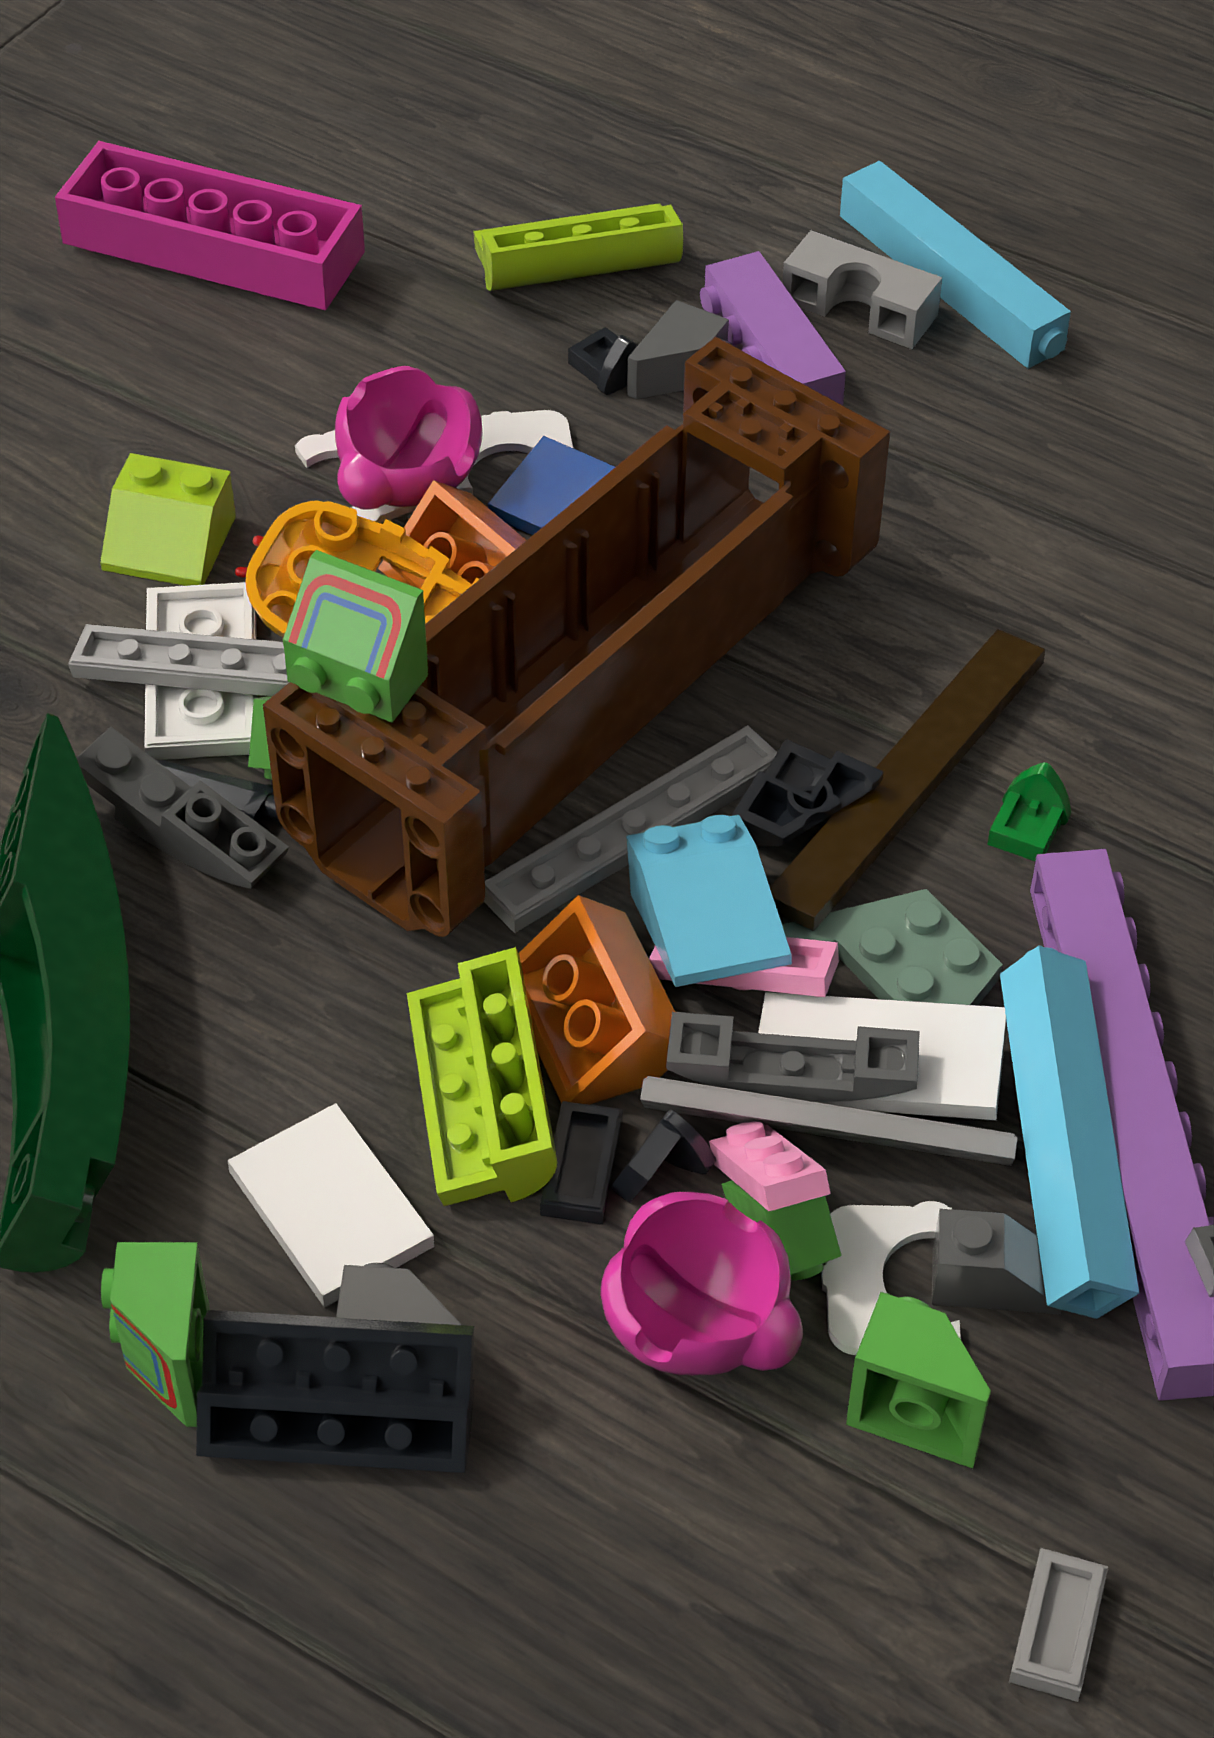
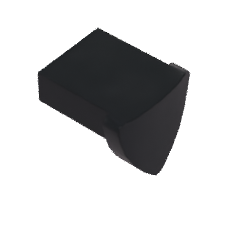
[568,327,638,395]
[610,1109,716,1203]

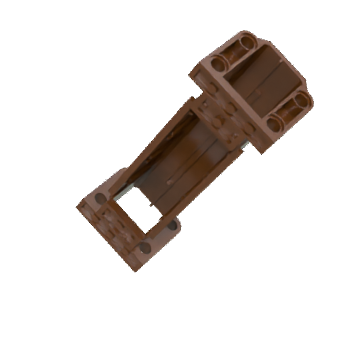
[263,337,890,937]

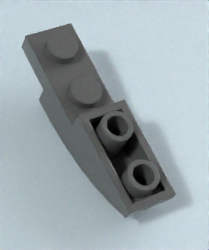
[76,727,289,889]

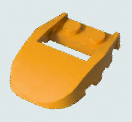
[246,501,479,638]

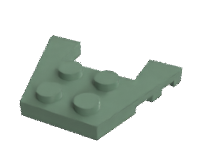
[782,889,1003,1006]

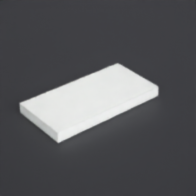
[145,582,258,760]
[758,992,1007,1120]

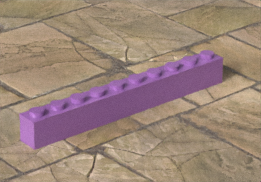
[1030,849,1214,1401]

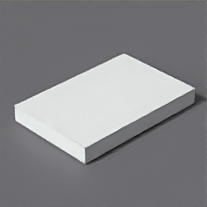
[228,1103,434,1308]

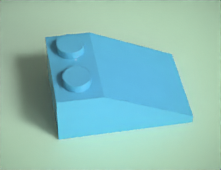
[626,815,792,987]

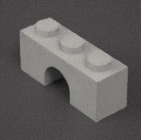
[782,230,942,349]

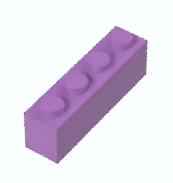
[700,251,846,406]

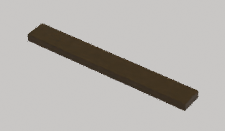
[770,629,1045,931]

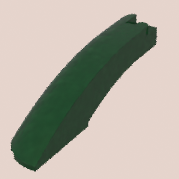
[0,713,130,1273]

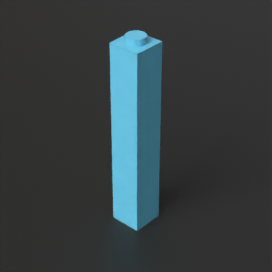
[840,161,1071,369]
[1000,945,1139,1319]

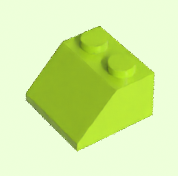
[100,453,236,586]

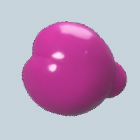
[335,366,483,510]
[601,1192,803,1375]

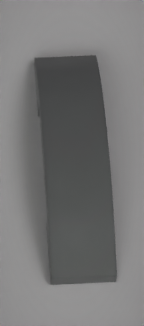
[666,1012,920,1102]

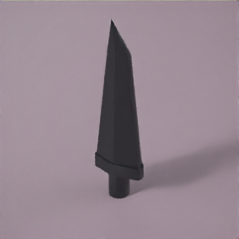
[155,759,279,822]

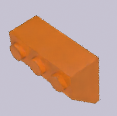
[378,480,526,589]
[519,895,675,1105]

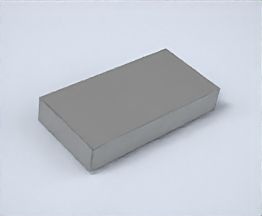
[1009,1548,1108,1702]

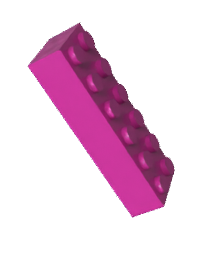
[55,141,365,310]

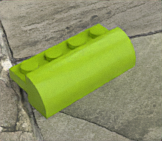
[473,203,683,291]
[407,947,557,1206]

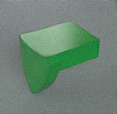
[987,762,1071,862]

